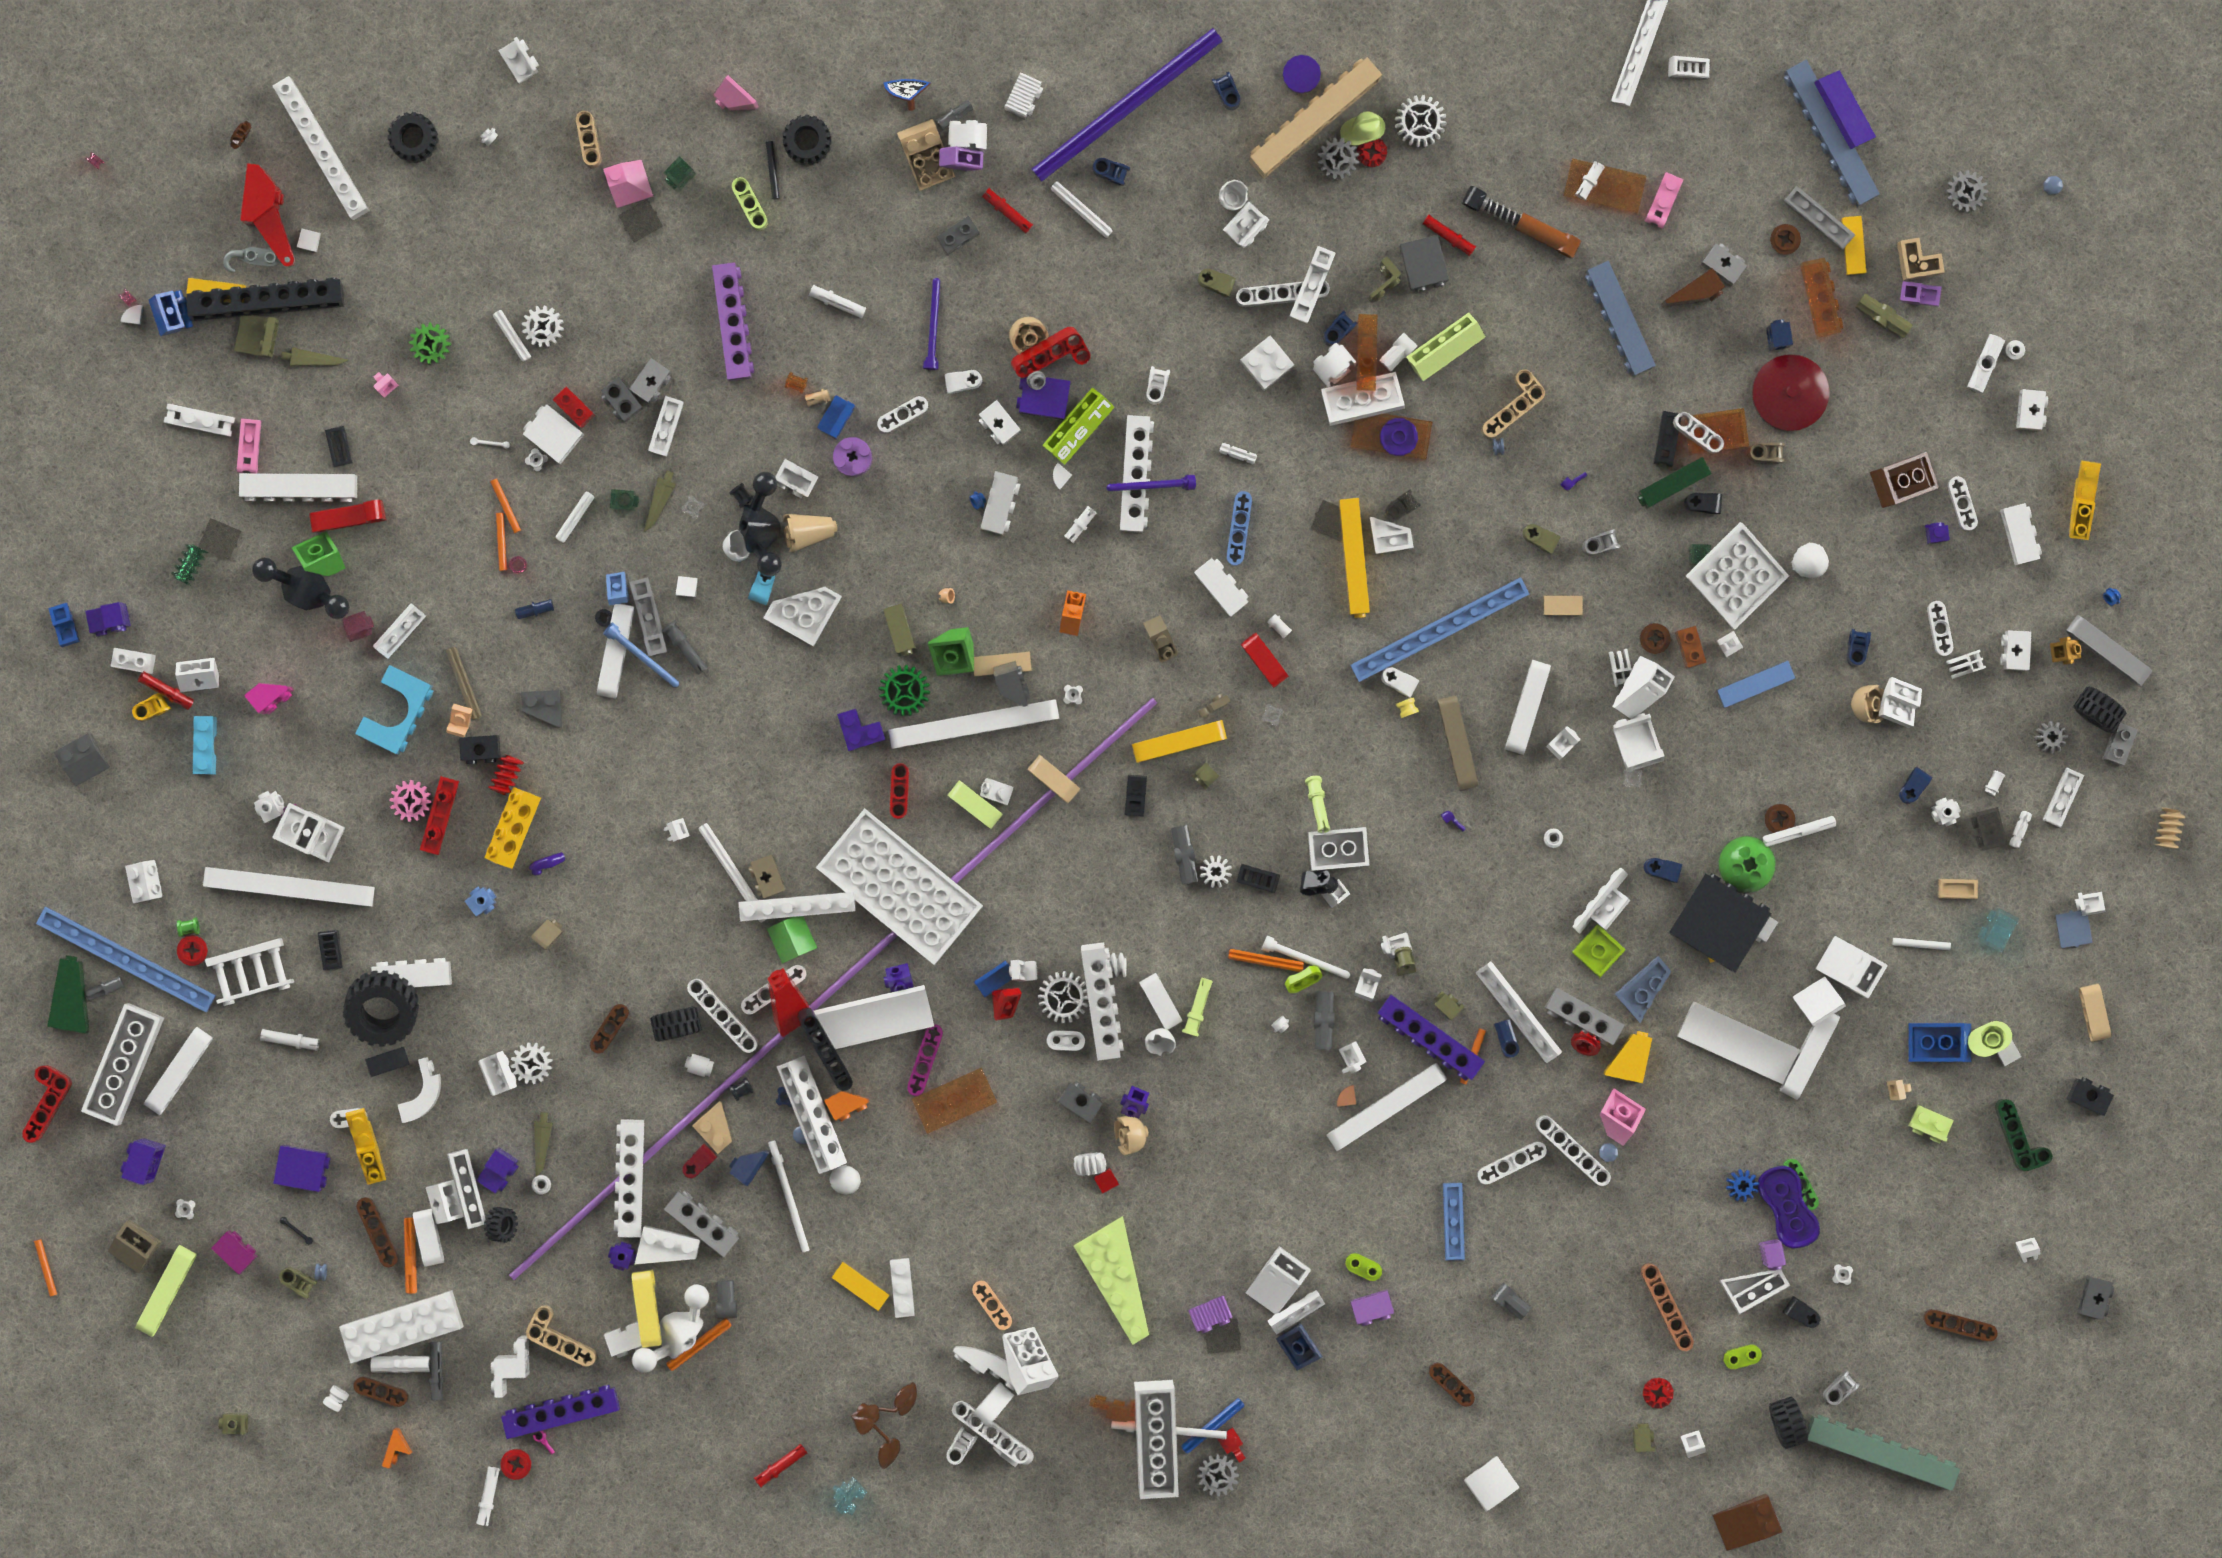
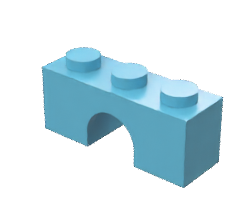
[193,716,217,775]

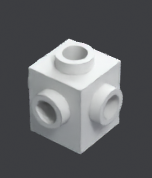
[254,791,285,823]
[1931,797,1961,827]

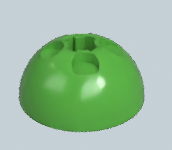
[1718,836,1776,893]

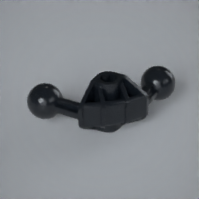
[739,472,782,577]
[252,557,350,619]

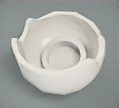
[1219,180,1248,211]
[723,530,750,562]
[1145,1028,1176,1056]
[829,1165,861,1195]

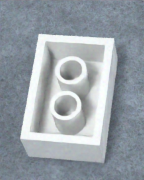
[1308,827,1369,871]

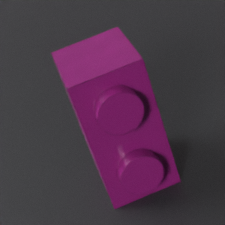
[211,1230,258,1275]

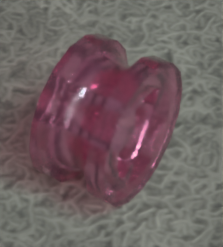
[85,152,105,169]
[118,289,137,307]
[509,556,527,574]

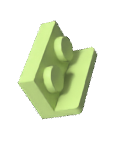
[1909,1105,1954,1143]

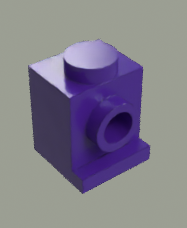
[1925,522,1950,544]

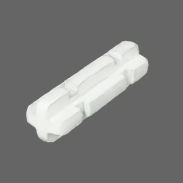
[1220,443,1257,464]
[2009,811,2032,848]

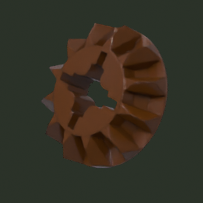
[230,121,251,149]
[1770,224,1801,255]
[1640,623,1671,654]
[1765,804,1795,833]

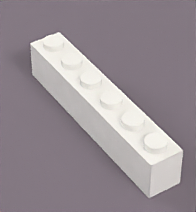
[239,473,357,502]

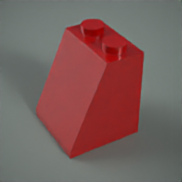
[767,968,812,1038]

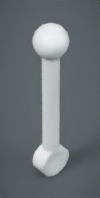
[470,437,510,449]

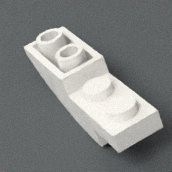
[953,1346,1015,1391]

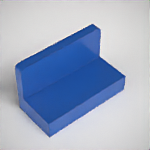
[817,395,856,440]
[974,961,1012,997]

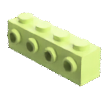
[1406,313,1485,381]

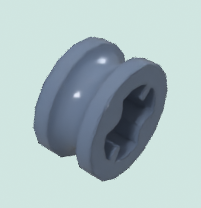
[1492,438,1504,456]
[315,1263,327,1281]

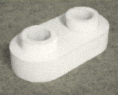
[1047,1030,1085,1051]

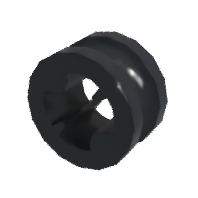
[595,609,612,626]

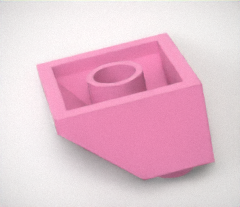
[714,75,759,111]
[603,160,653,208]
[1600,1088,1646,1146]

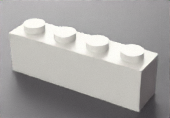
[371,958,452,987]
[447,1149,486,1229]

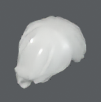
[1791,542,1829,578]

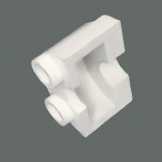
[775,459,818,499]

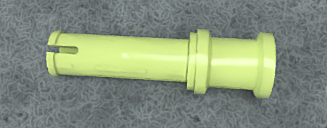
[1305,776,1330,833]
[1182,978,1213,1037]

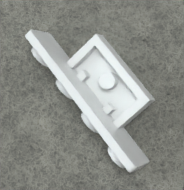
[1572,868,1630,934]

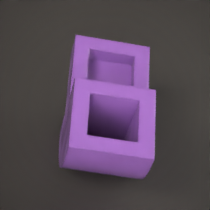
[1900,281,1942,307]

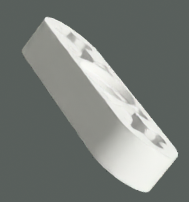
[877,396,928,433]
[1948,476,1978,531]
[1927,601,1953,656]

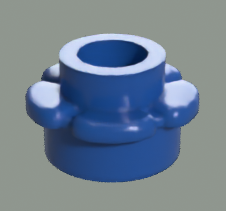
[969,491,986,510]
[2103,588,2121,606]

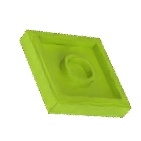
[1572,924,1626,978]

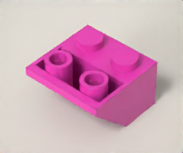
[244,683,294,715]

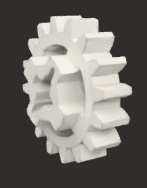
[522,305,564,348]
[510,1042,553,1084]

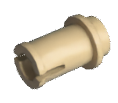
[805,389,830,407]

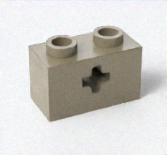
[748,855,786,899]

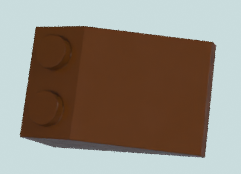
[1661,268,1725,308]
[1870,452,1939,508]
[1712,1493,1783,1551]

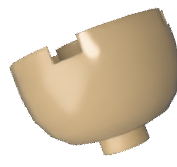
[1009,317,1049,354]
[1851,685,1884,723]
[1114,1116,1148,1155]

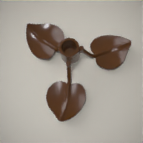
[851,1382,917,1469]

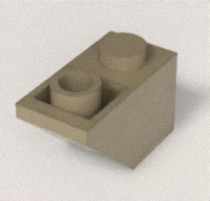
[1143,615,1178,663]

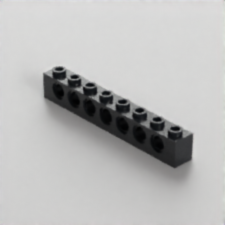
[186,277,344,321]

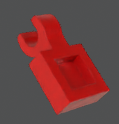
[1217,1427,1246,1463]

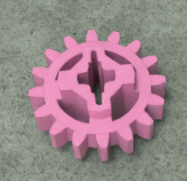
[389,780,432,822]

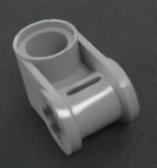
[1582,529,1621,556]
[1823,1370,1860,1405]

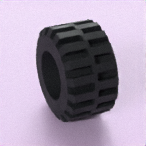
[387,112,438,163]
[783,115,832,165]
[2073,686,2127,733]
[650,1006,702,1042]
[1769,1396,1808,1449]

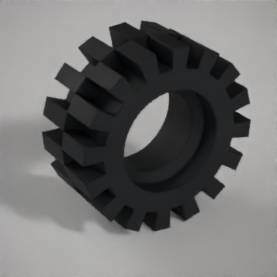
[484,1207,518,1243]

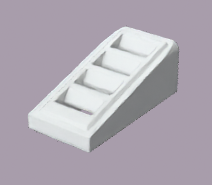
[1668,56,1710,79]

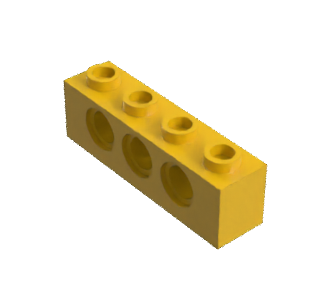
[484,787,541,869]

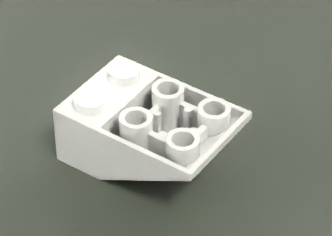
[1613,656,1675,719]
[1816,936,1888,998]
[1246,1246,1311,1314]
[1002,1327,1059,1395]

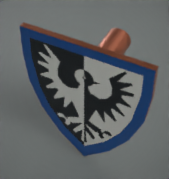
[883,79,931,111]

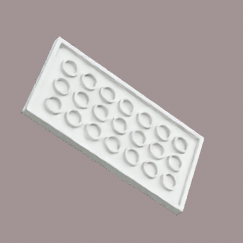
[816,808,983,965]

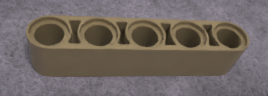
[1437,695,1478,791]

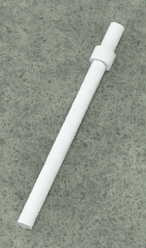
[768,1140,809,1252]
[1111,1420,1227,1439]

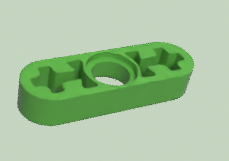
[1783,1159,1819,1210]

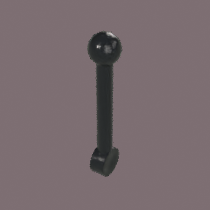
[280,1217,313,1245]

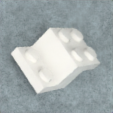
[272,803,345,862]
[491,1336,530,1398]

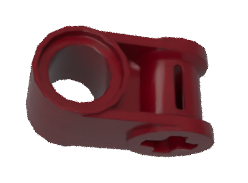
[682,1143,718,1178]

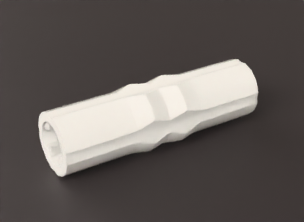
[371,1355,431,1373]

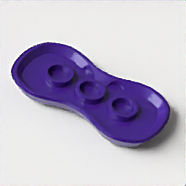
[1758,1166,1820,1249]

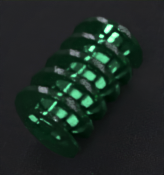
[171,544,209,586]

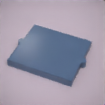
[2055,910,2093,948]

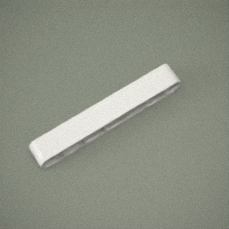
[1326,1063,1447,1151]

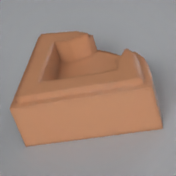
[1337,1085,1356,1107]

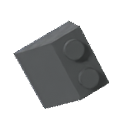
[54,733,110,786]

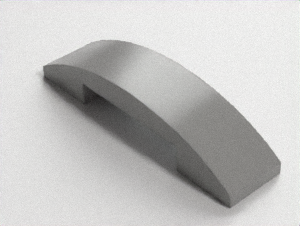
[630,577,667,656]

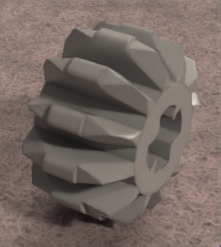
[2034,721,2068,754]

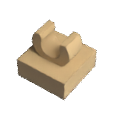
[1887,1080,1912,1100]

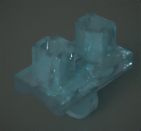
[833,1477,867,1515]

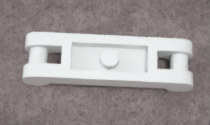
[164,404,235,437]

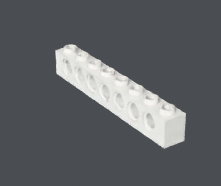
[273,76,370,220]

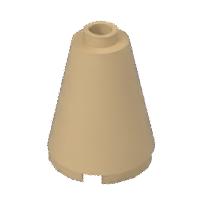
[783,514,837,552]

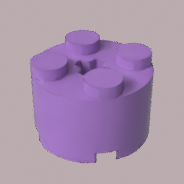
[833,437,872,477]

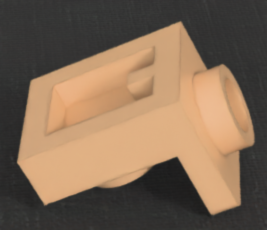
[446,704,472,737]

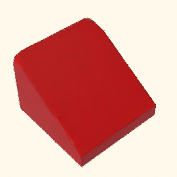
[1093,1168,1119,1194]

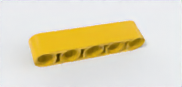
[1132,720,1227,763]

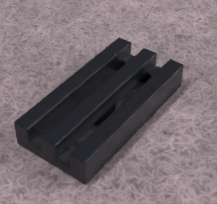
[325,426,353,468]

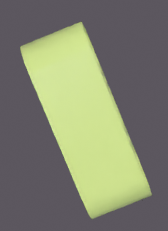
[732,177,768,231]
[948,780,1003,829]

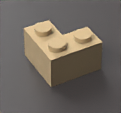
[1897,238,1945,281]

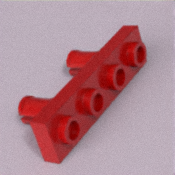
[420,776,460,855]

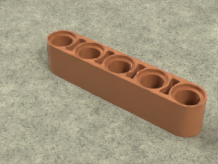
[1641,1263,1694,1351]

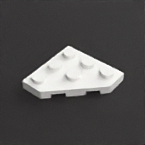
[764,587,842,646]

